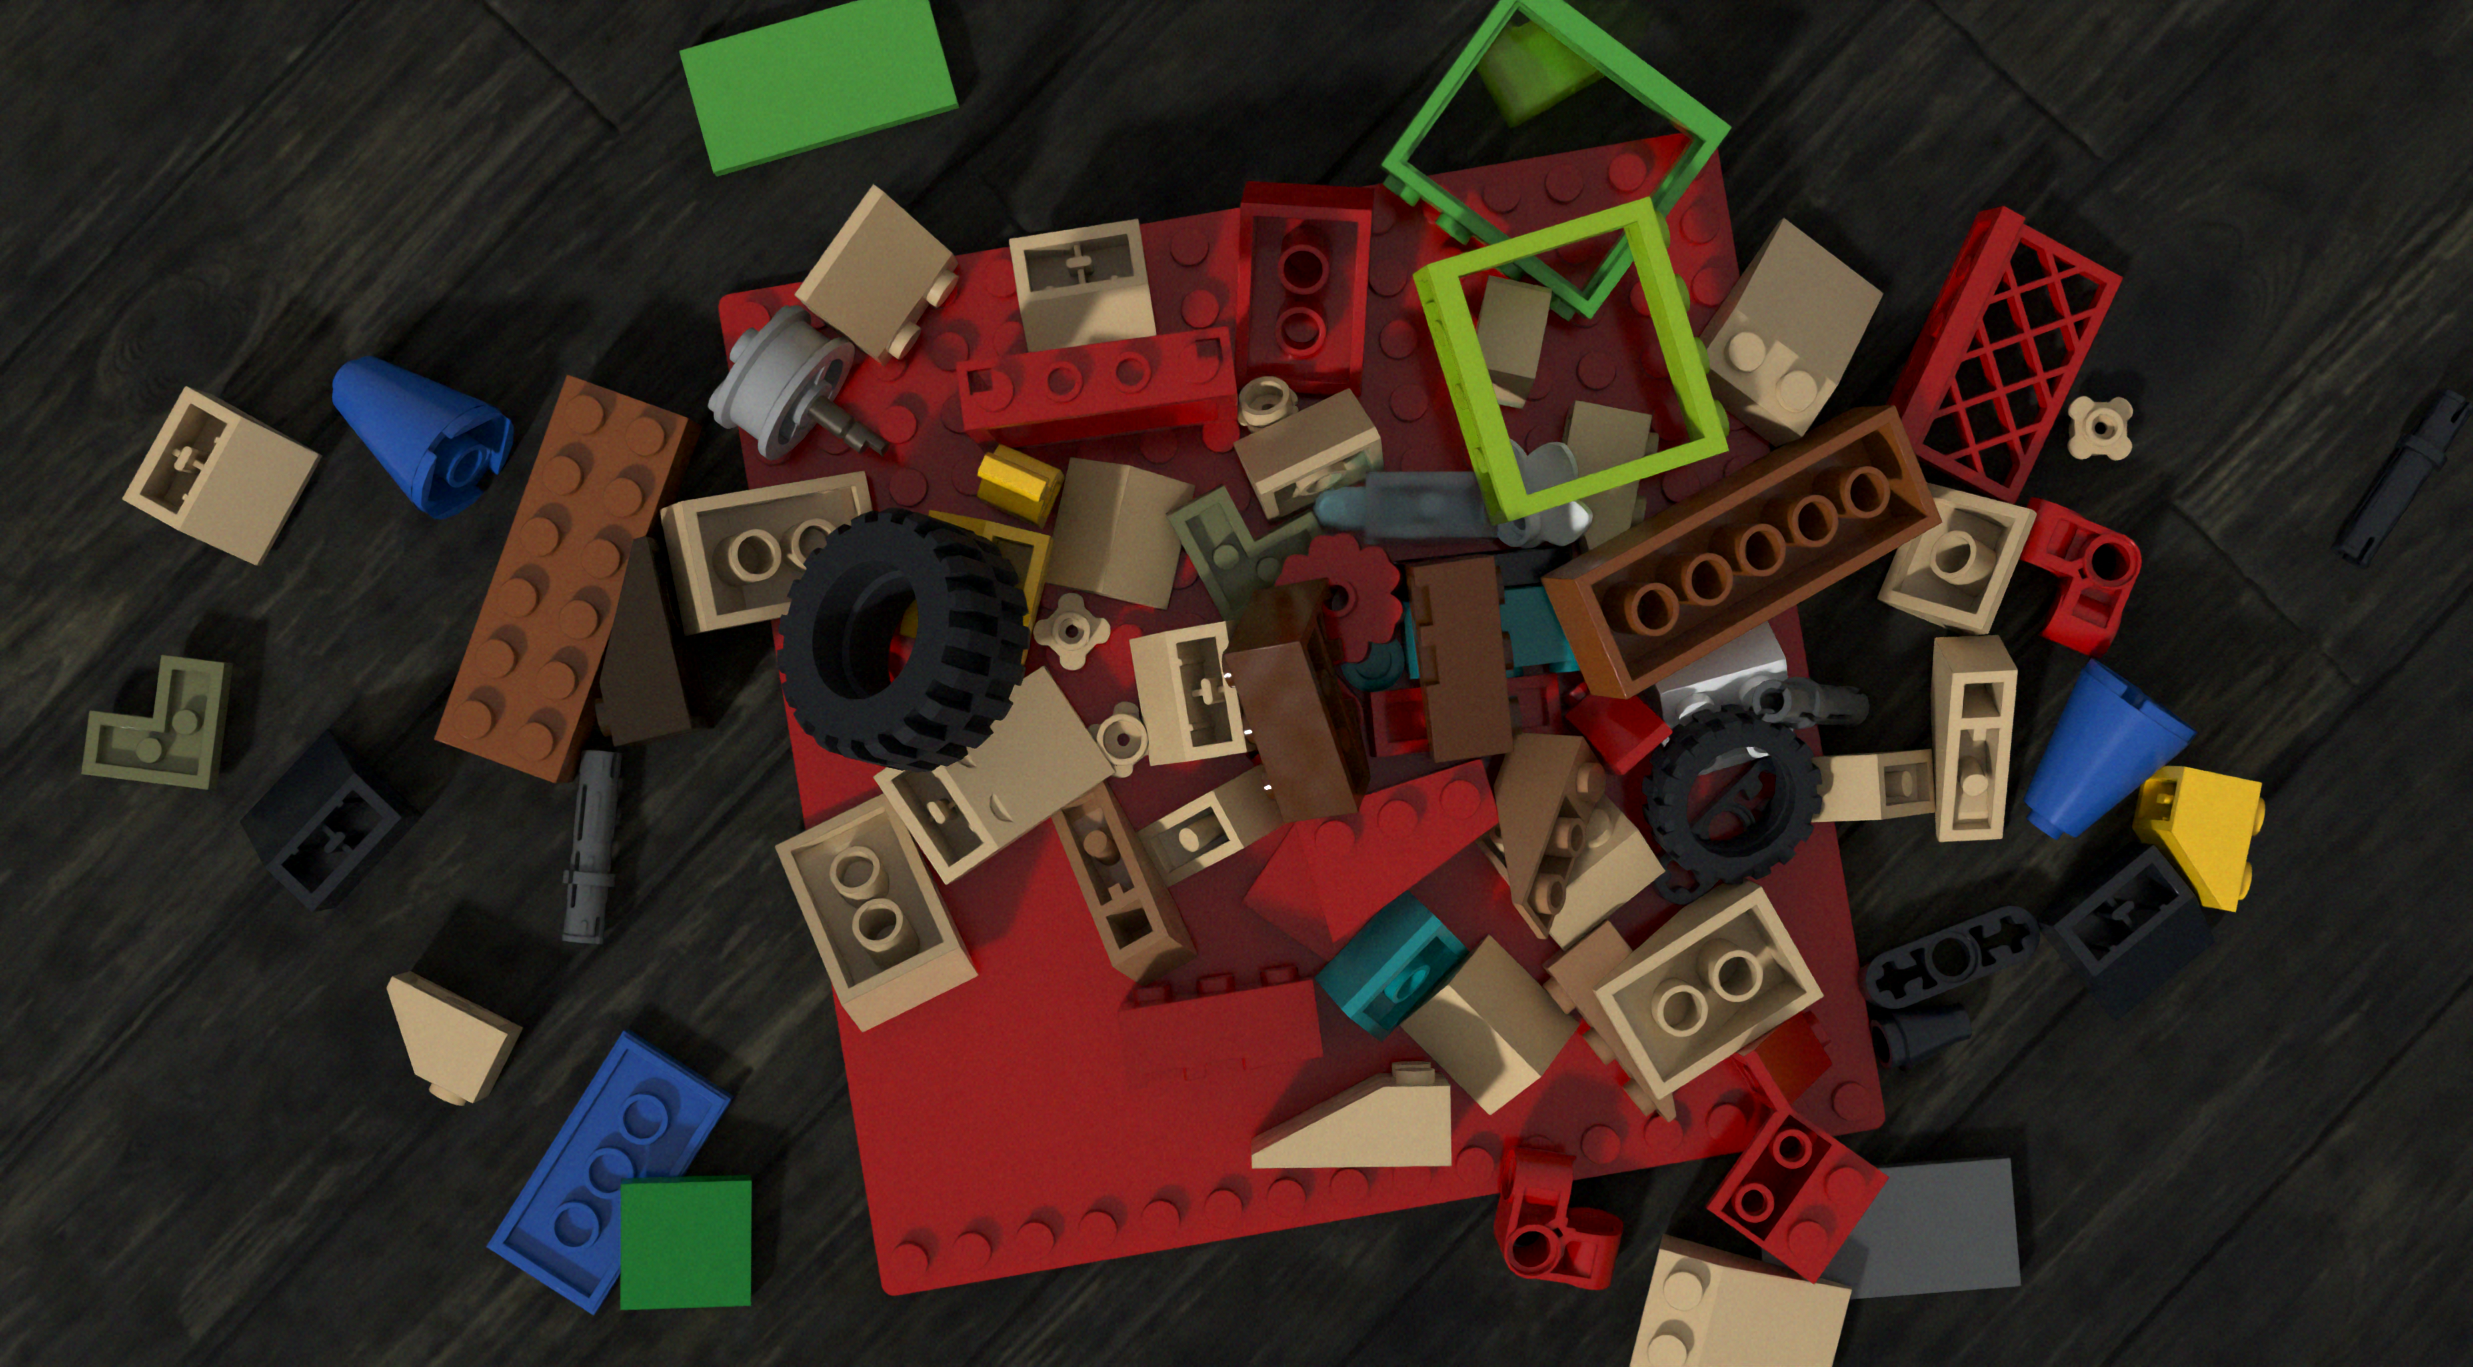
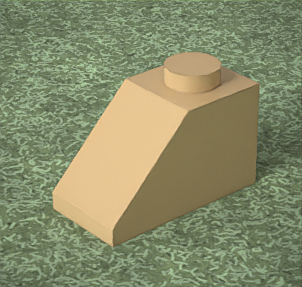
[1810,749,1936,822]
[1136,763,1286,888]
[387,971,523,1106]

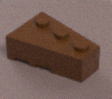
[1404,554,1522,763]
[1222,577,1371,823]

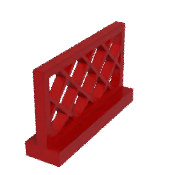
[1886,206,2123,505]

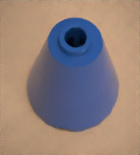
[332,356,514,520]
[2023,658,2198,840]

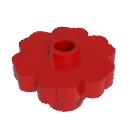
[1274,533,1407,666]

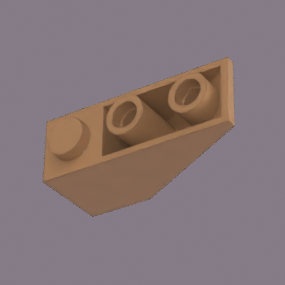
[1493,733,1606,939]
[1541,919,1676,1122]

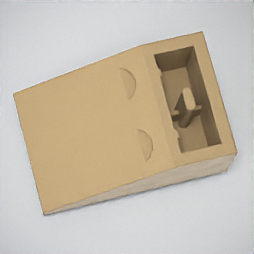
[873,666,1117,885]

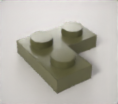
[1166,484,1324,621]
[81,655,233,790]

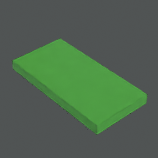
[679,0,960,177]

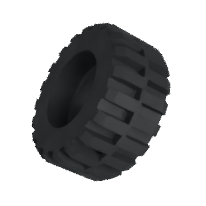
[777,508,1031,773]

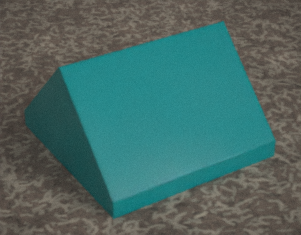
[1314,890,1470,1042]

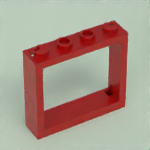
[955,326,1238,454]

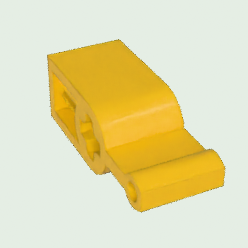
[977,444,1066,530]

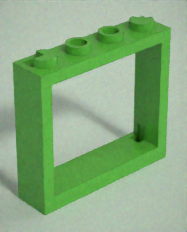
[1378,0,1732,322]

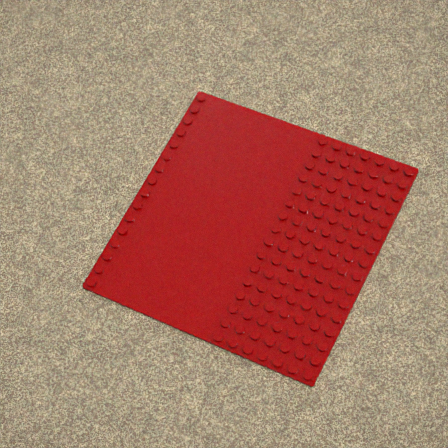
[718,133,1885,1296]

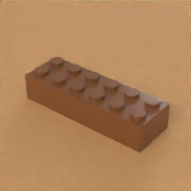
[434,375,702,783]
[1540,405,1942,700]

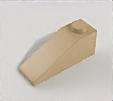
[1930,635,2018,842]

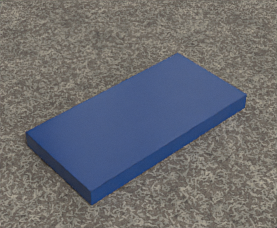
[486,1029,735,1315]

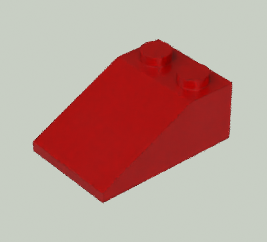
[1234,181,1375,396]

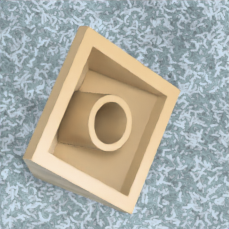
[1233,388,1385,526]
[1045,457,1195,610]
[1877,482,2037,636]
[1399,934,1580,1115]

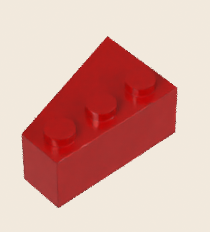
[1294,758,1499,944]
[1117,966,1324,1091]

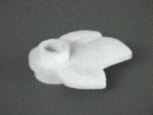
[1493,438,1593,548]

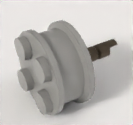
[708,305,890,460]

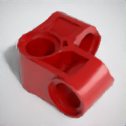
[2019,497,2142,660]
[1494,1145,1624,1290]

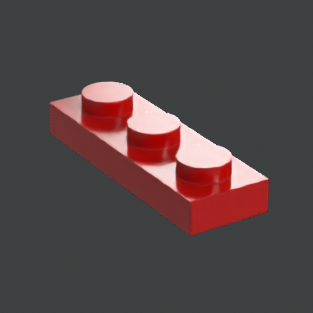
[1364,673,1563,757]

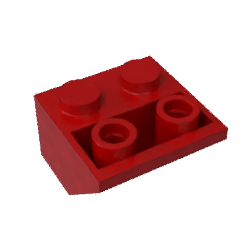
[1705,1106,1890,1284]

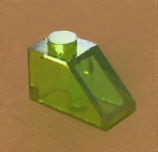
[1475,20,1624,129]

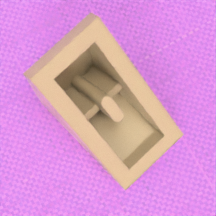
[1475,275,1552,409]

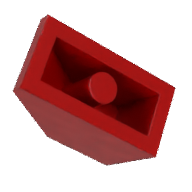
[1561,679,1673,775]
[1730,1010,1833,1113]

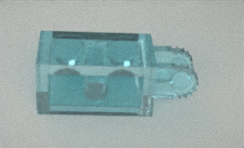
[1312,472,1498,544]

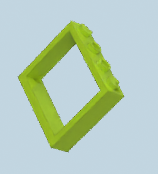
[1412,196,1729,526]

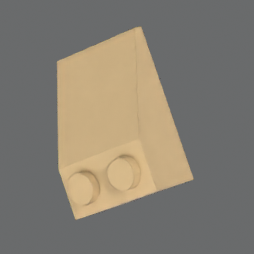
[794,184,959,367]
[1699,218,1884,447]
[659,471,873,636]
[775,793,979,1032]
[1592,877,1824,1100]
[1251,1061,1452,1168]
[1629,1234,1852,1367]

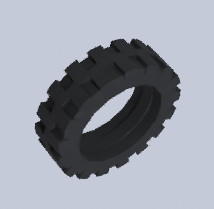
[1642,704,1822,884]

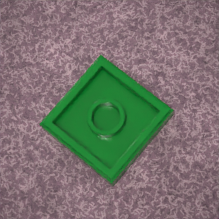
[620,1175,752,1310]

